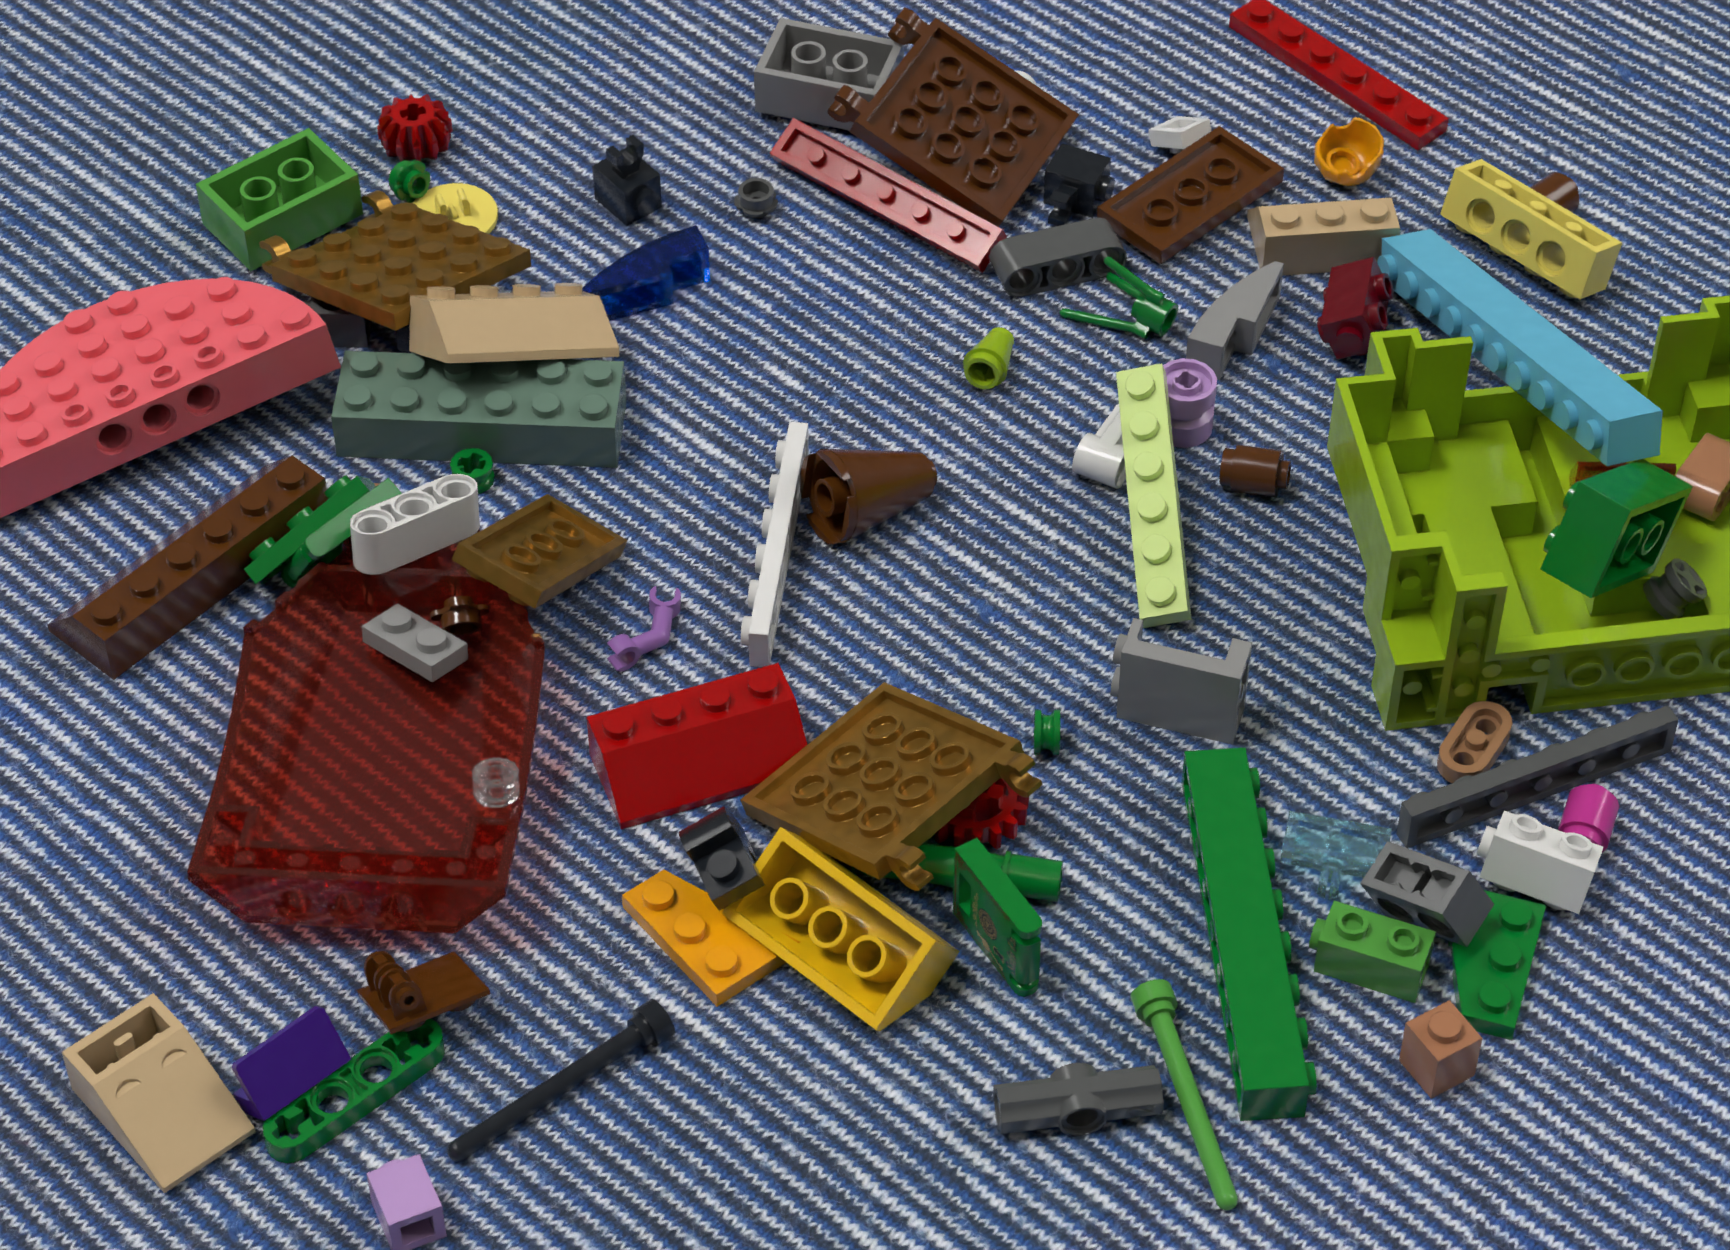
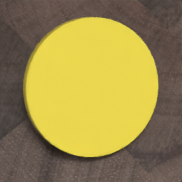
[413,183,498,234]

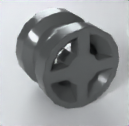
[1643,559,1707,619]

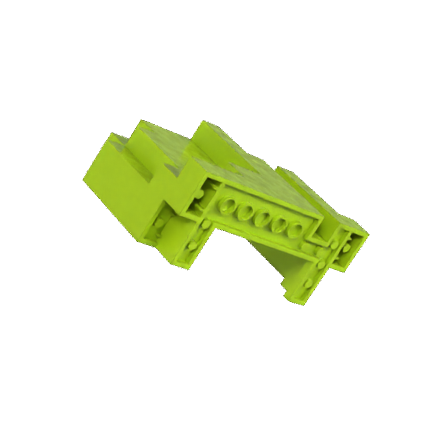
[1327,295,1730,731]

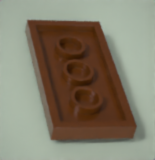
[1097,126,1284,264]

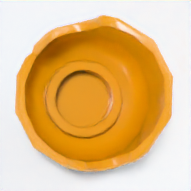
[1314,117,1384,186]

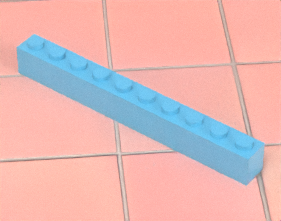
[1377,229,1663,466]

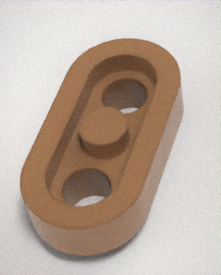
[1437,701,1512,783]

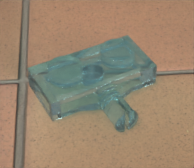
[1280,811,1392,899]

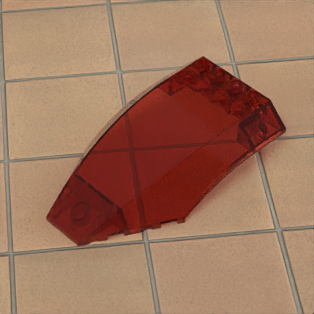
[187,530,545,933]

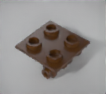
[357,951,491,1034]

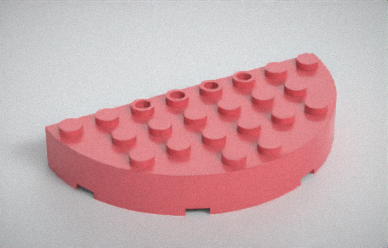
[0,277,341,518]

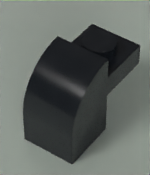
[679,806,765,911]

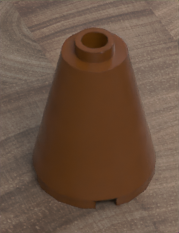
[800,449,937,544]

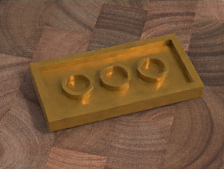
[452,494,628,608]

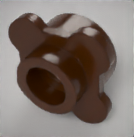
[430,596,490,636]

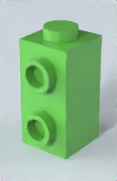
[1309,901,1436,1003]

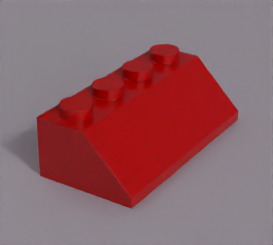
[586,663,807,829]

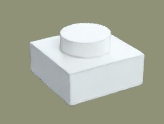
[1148,116,1211,153]

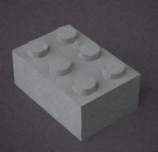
[754,18,904,130]

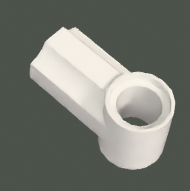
[1072,404,1126,489]

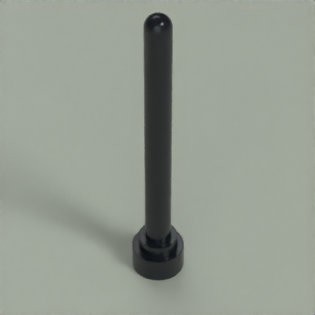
[447,999,675,1162]

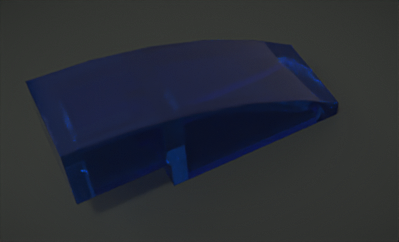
[582,225,710,321]

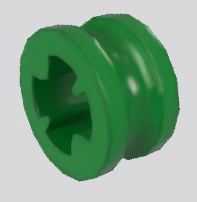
[450,448,495,494]
[1034,709,1060,755]

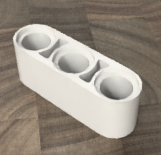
[350,474,480,575]

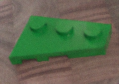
[244,475,376,584]
[1447,890,1546,1040]

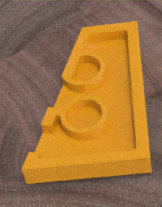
[622,869,800,1007]

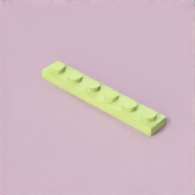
[1116,363,1192,628]

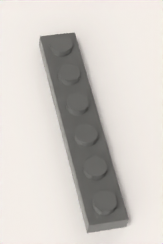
[1396,705,1679,848]

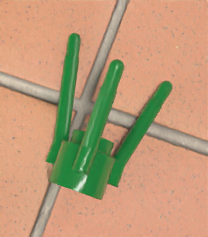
[1060,257,1179,340]

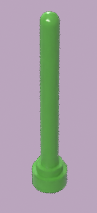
[1130,979,1238,1211]

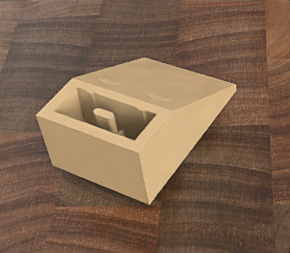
[62,993,256,1194]

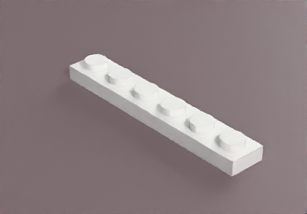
[741,422,809,667]

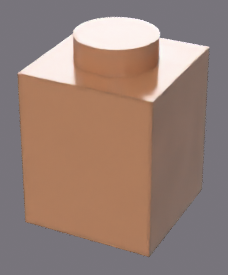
[1399,1000,1482,1099]

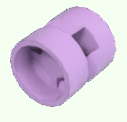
[1163,358,1217,448]

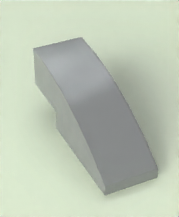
[1186,261,1284,380]

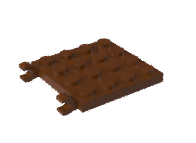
[827,7,1079,227]

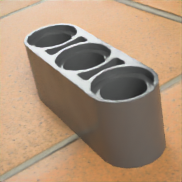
[989,218,1127,297]

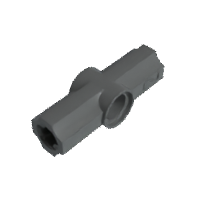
[993,1063,1164,1136]

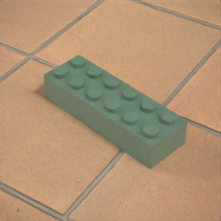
[331,351,627,468]

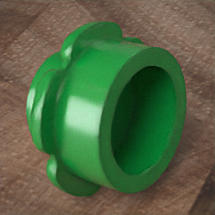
[389,160,430,203]

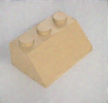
[1247,198,1400,276]

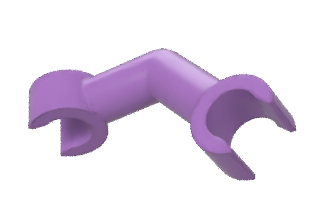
[607,586,681,672]

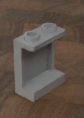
[1110,618,1252,745]

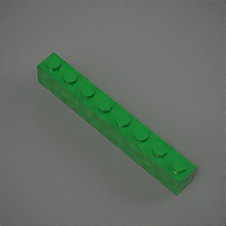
[1181,747,1317,1121]

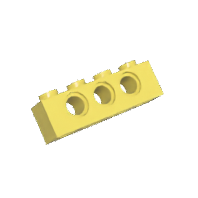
[1440,159,1622,300]

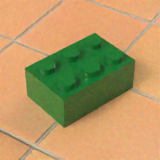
[1540,459,1693,598]

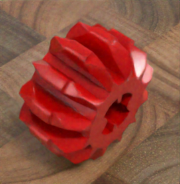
[377,93,453,162]

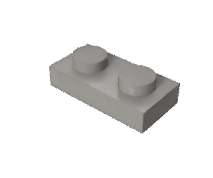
[362,603,468,682]

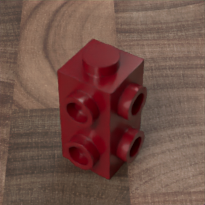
[1317,257,1393,359]

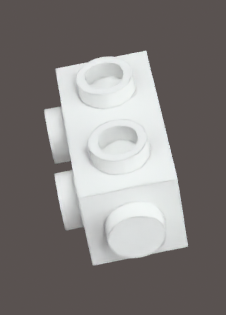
[1476,811,1604,914]

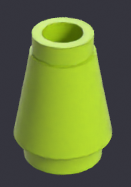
[963,327,1014,389]

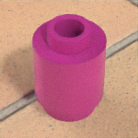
[1558,784,1619,853]

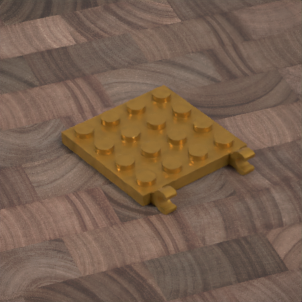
[259,190,531,331]
[740,682,1043,891]

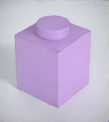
[366,1154,447,1250]

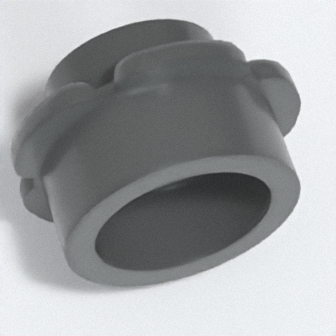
[734,178,778,219]

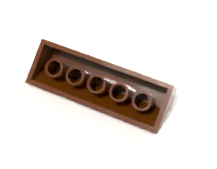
[47,455,328,680]

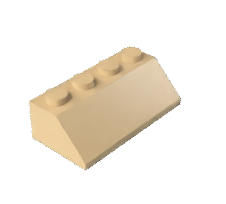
[409,283,619,364]

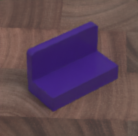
[232,1006,351,1121]

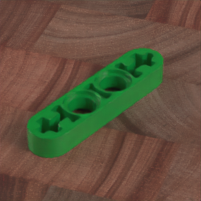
[263,1018,445,1163]

